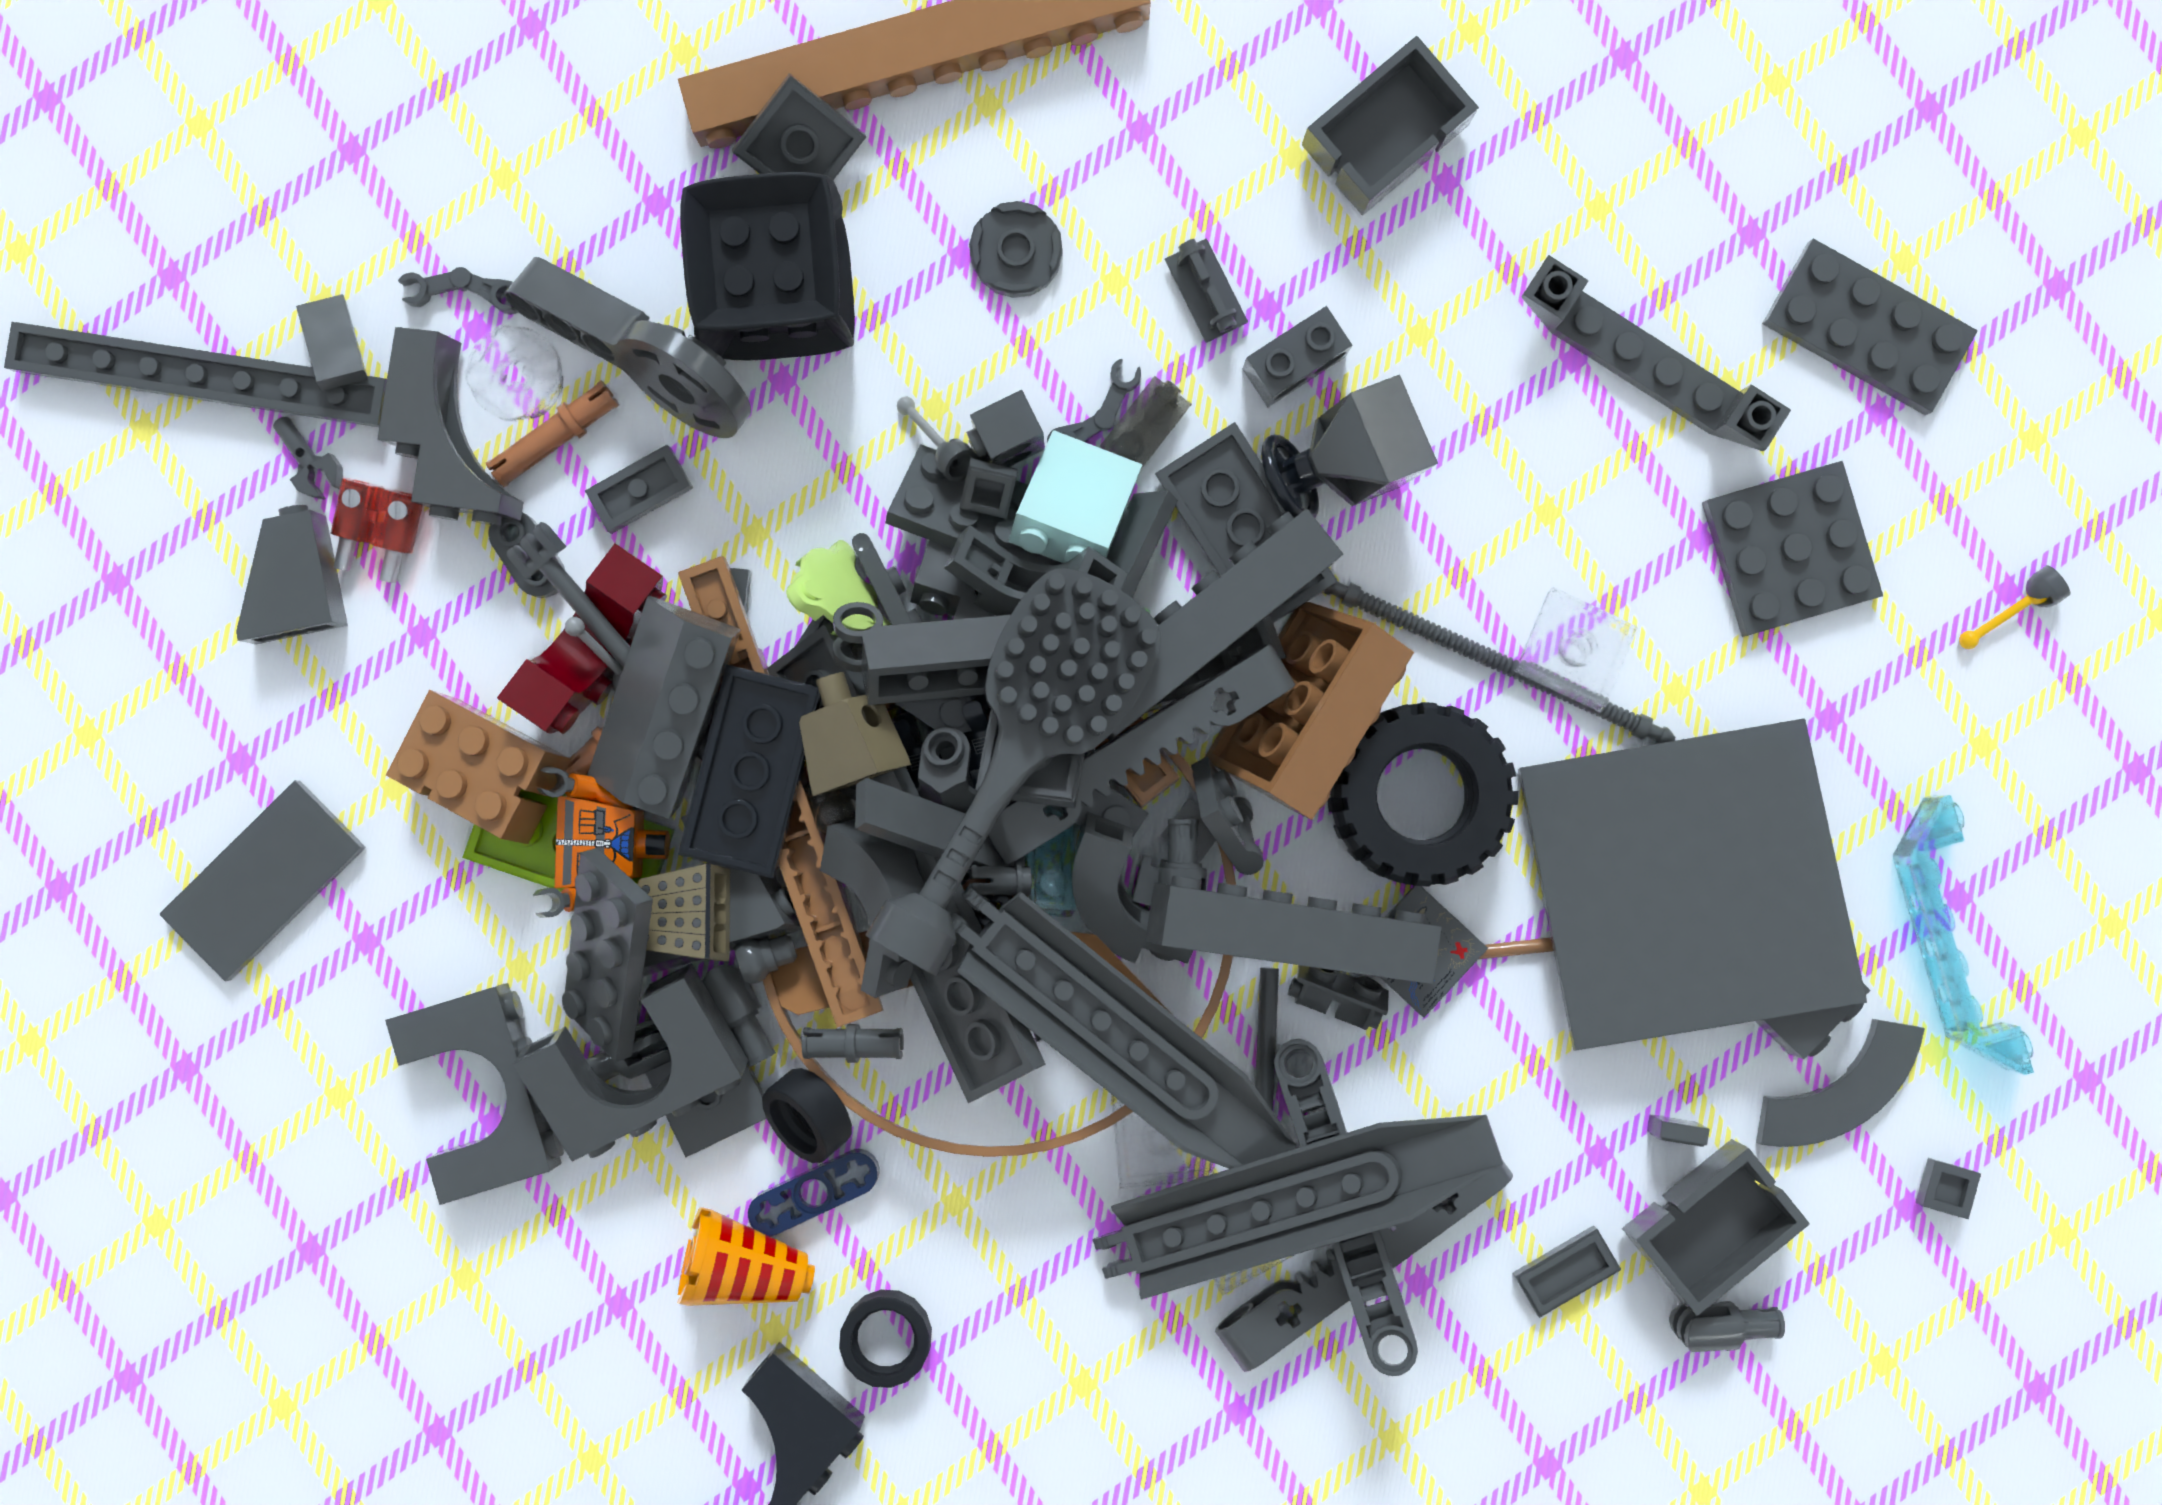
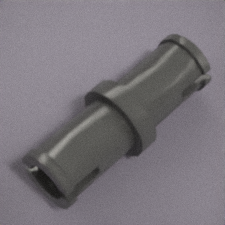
[801,1024,904,1063]

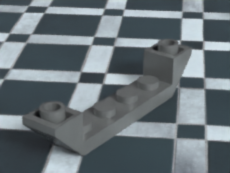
[1521,255,1791,451]

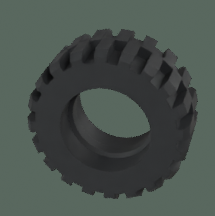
[1327,702,1519,887]

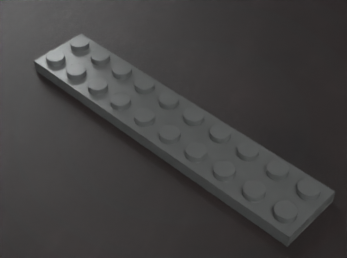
[767,623,1046,1103]

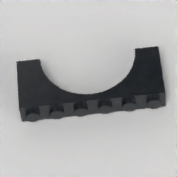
[741,1341,865,1505]

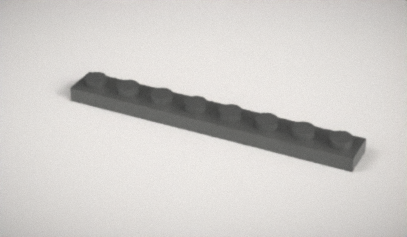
[4,321,387,428]

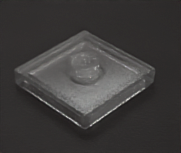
[1514,586,1638,712]
[1110,1093,1214,1189]

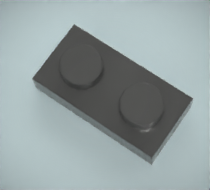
[585,444,693,534]

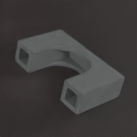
[512,963,748,1162]
[385,983,564,1205]

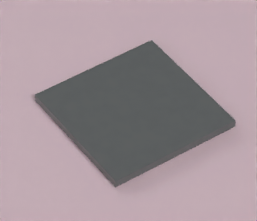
[1518,718,1867,1051]

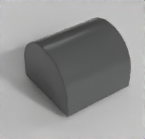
[959,458,1018,519]

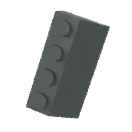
[588,595,741,819]

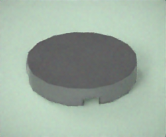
[969,201,1063,298]

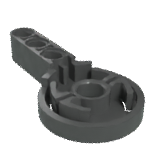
[504,257,751,438]

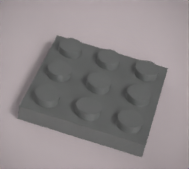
[1702,460,1883,637]

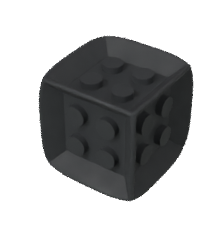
[680,172,855,361]

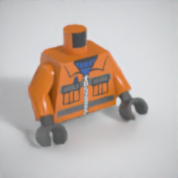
[533,766,670,918]

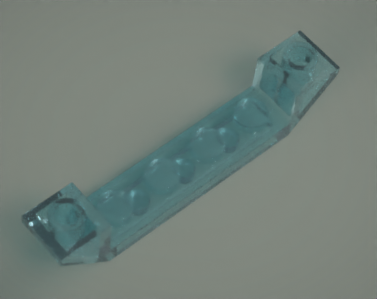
[1892,795,2034,1075]

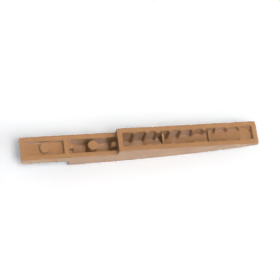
[678,556,884,1028]

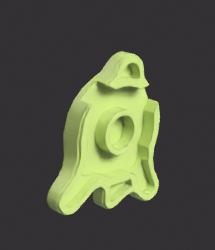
[786,540,892,636]

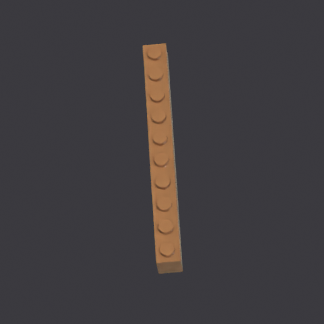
[677,0,1151,149]

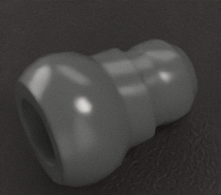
[734,935,797,984]

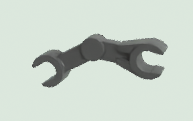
[398,267,518,315]
[1047,358,1141,443]

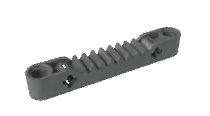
[988,643,1296,865]
[1274,1039,1418,1376]
[1215,1160,1513,1372]

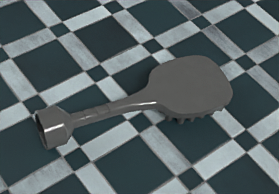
[866,568,1161,976]

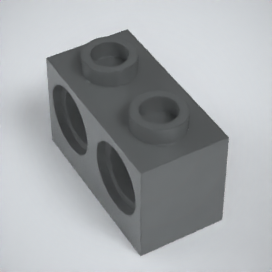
[1242,305,1353,408]
[966,389,1045,467]

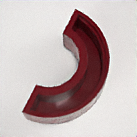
[497,543,667,734]

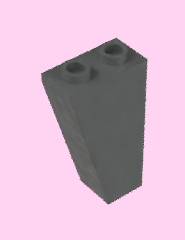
[643,862,801,977]

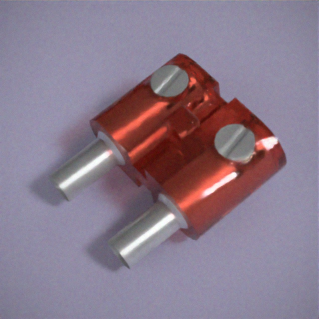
[330,477,423,583]

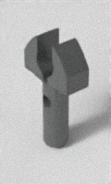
[273,416,343,500]

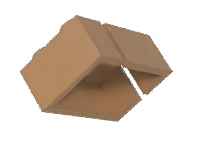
[386,689,571,844]

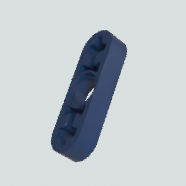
[748,1149,880,1236]

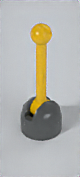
[1959,565,2071,649]

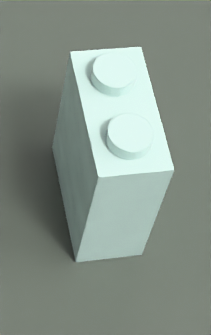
[1008,430,1142,563]

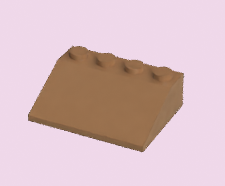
[1204,602,1414,820]

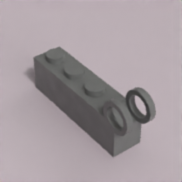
[833,602,1011,705]

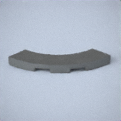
[1756,1018,1925,1147]

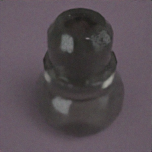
[805,781,856,835]

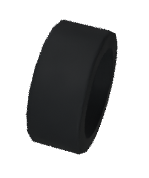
[762,1068,852,1163]
[839,1289,932,1388]

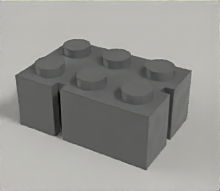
[1302,35,1479,216]
[1621,1139,1810,1316]

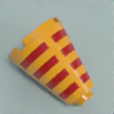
[677,1207,815,1306]

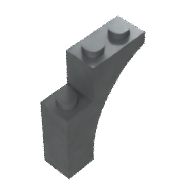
[377,327,524,526]

